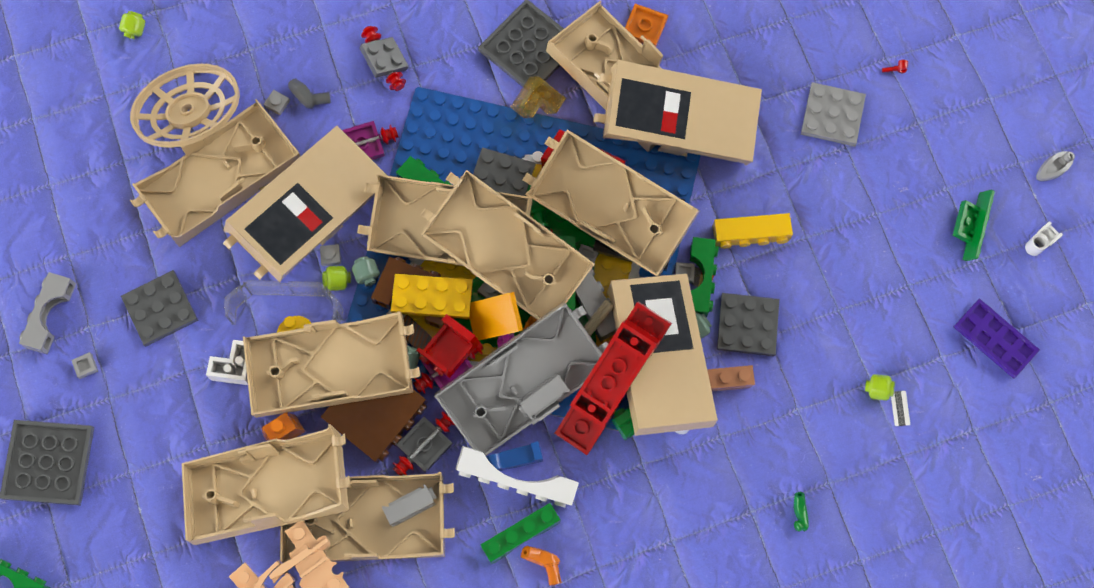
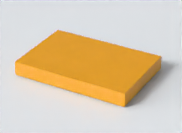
[469,292,523,340]

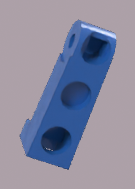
[486,441,543,471]

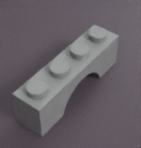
[19,272,76,354]

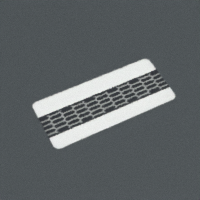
[891,391,910,426]

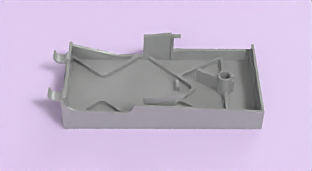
[434,302,609,456]

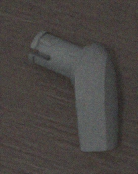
[288,78,331,109]

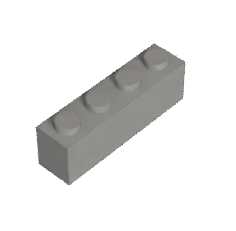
[575,268,616,342]

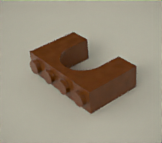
[371,257,451,329]

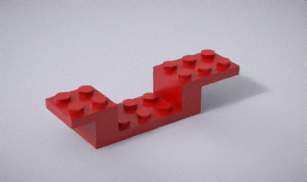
[554,301,672,455]

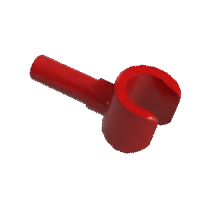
[882,60,908,74]

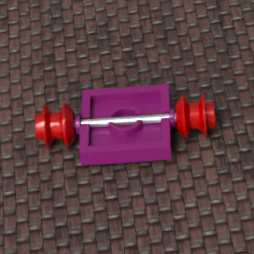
[342,121,398,160]
[413,341,484,394]

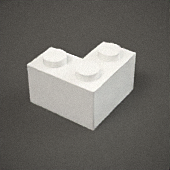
[206,340,248,385]

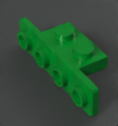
[953,189,995,261]

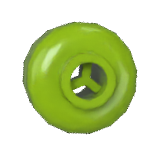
[119,11,146,39]
[322,266,351,291]
[865,374,895,401]

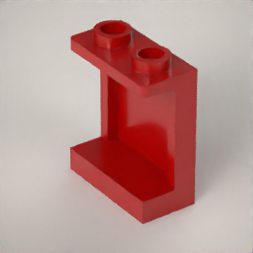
[416,314,480,378]

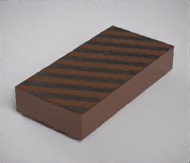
[403,314,432,350]

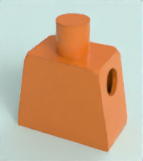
[262,412,305,441]

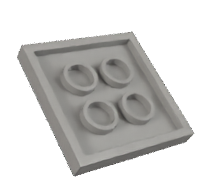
[801,82,866,146]

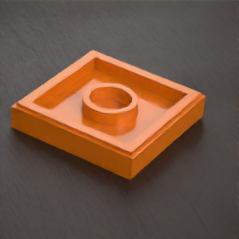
[625,4,669,47]

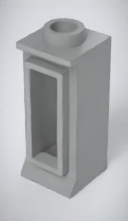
[518,373,570,420]
[382,484,437,527]

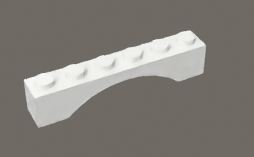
[455,446,579,508]

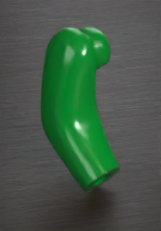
[793,492,809,532]

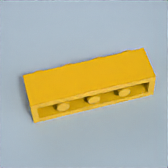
[712,213,793,249]

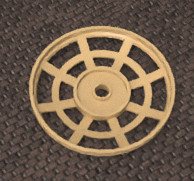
[130,64,240,148]

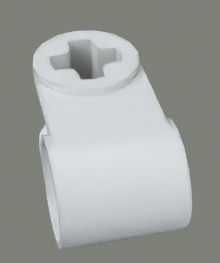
[1025,221,1063,256]

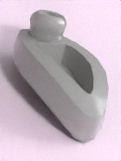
[1036,151,1075,181]

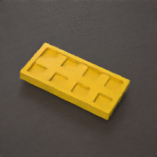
[391,274,473,319]

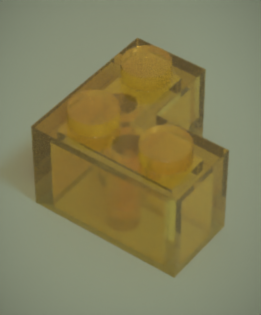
[510,76,566,118]

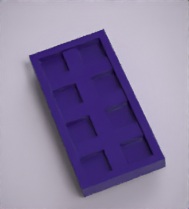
[953,298,1040,379]

